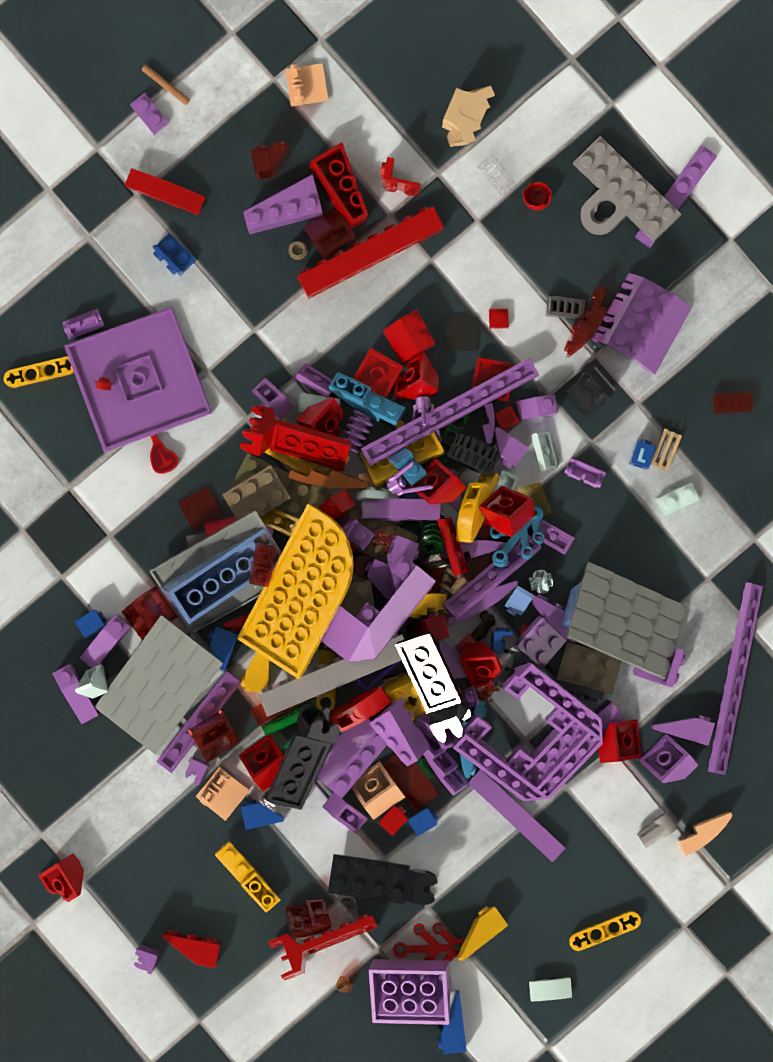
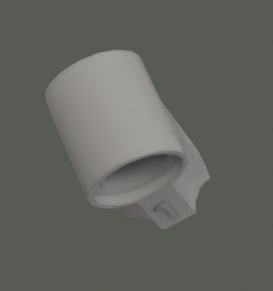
[637,812,678,848]

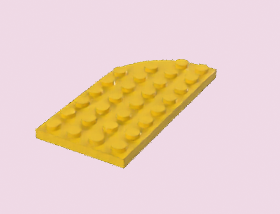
[237,504,353,679]

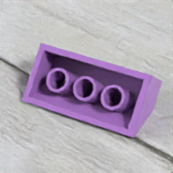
[317,718,387,798]

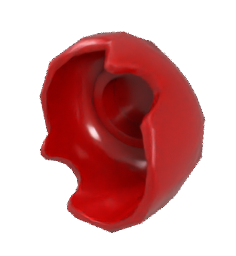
[522,182,552,211]

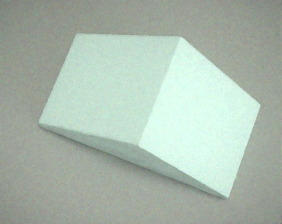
[75,664,108,698]

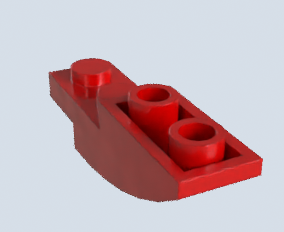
[329,686,392,732]

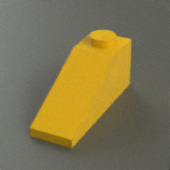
[260,509,299,538]
[241,652,270,692]
[457,906,508,961]

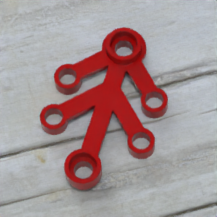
[393,922,465,963]

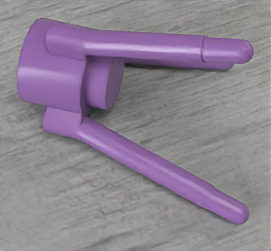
[411,396,442,442]
[387,461,433,496]

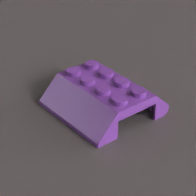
[592,273,692,375]

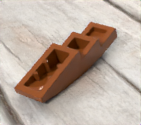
[288,469,370,489]

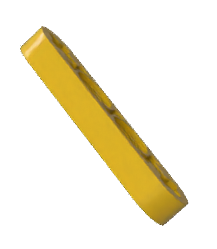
[4,356,74,388]
[569,911,641,951]

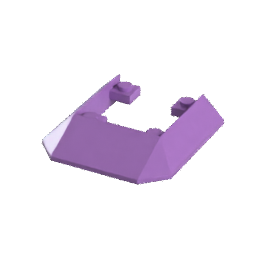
[321,514,436,663]
[452,662,603,802]

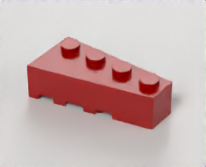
[309,142,368,230]

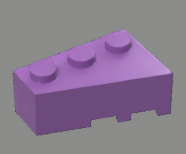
[369,697,430,766]

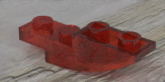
[564,285,608,358]

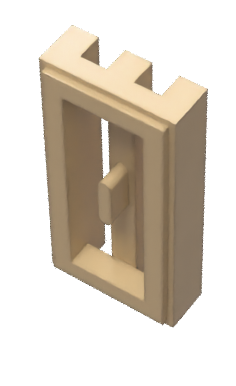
[650,428,682,471]

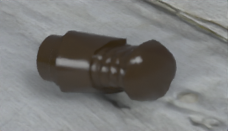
[470,611,496,642]

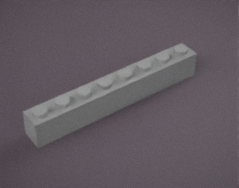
[258,633,404,717]

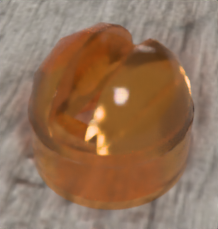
[336,976,353,993]

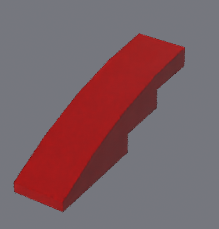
[124,168,205,215]

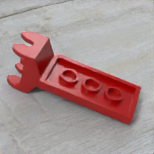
[240,405,352,472]
[268,914,378,981]

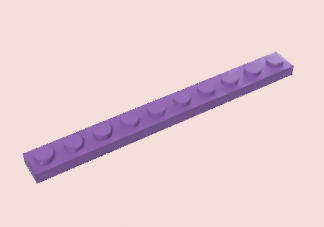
[361,358,539,466]
[708,582,763,775]

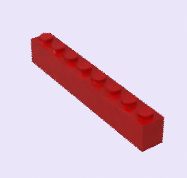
[297,206,444,299]

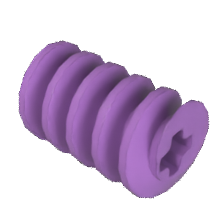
[340,410,373,454]

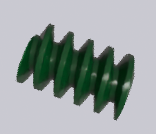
[419,514,445,556]

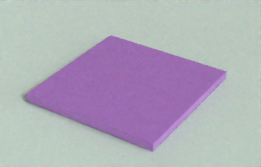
[64,307,212,453]

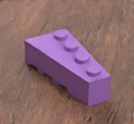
[243,174,323,235]

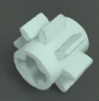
[529,570,553,594]

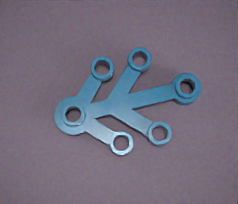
[490,505,544,567]

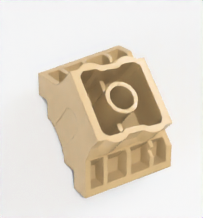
[442,86,495,147]

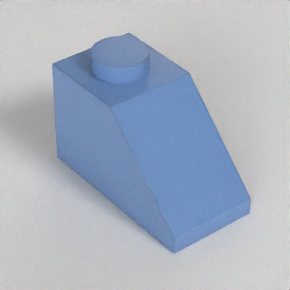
[504,586,534,617]

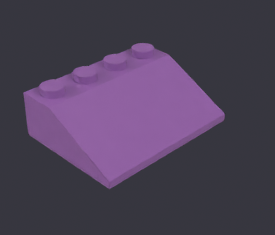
[369,959,450,1025]

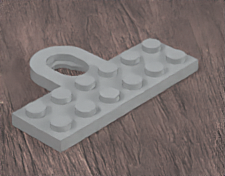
[573,136,681,242]

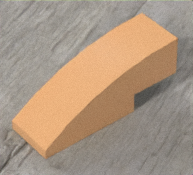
[678,811,732,856]

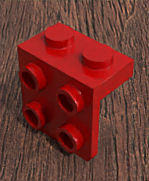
[380,157,421,196]

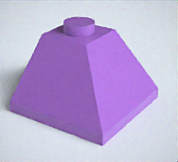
[639,734,698,783]

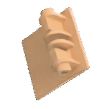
[285,63,329,106]
[196,767,250,821]

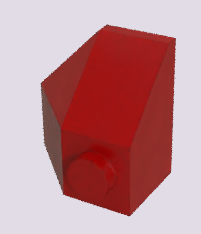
[395,351,439,399]
[296,397,343,437]
[460,642,502,687]
[38,853,84,902]

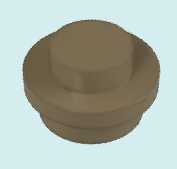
[288,241,308,260]

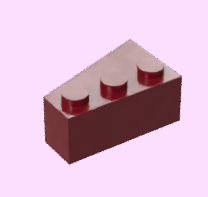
[406,612,450,641]

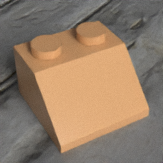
[351,761,405,820]

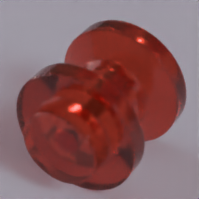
[371,528,394,552]
[476,684,500,704]

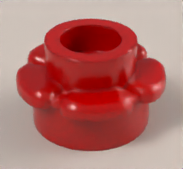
[95,377,113,391]

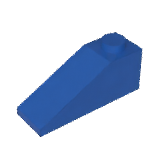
[438,990,467,1054]

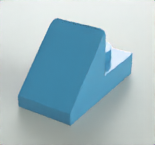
[388,448,427,486]

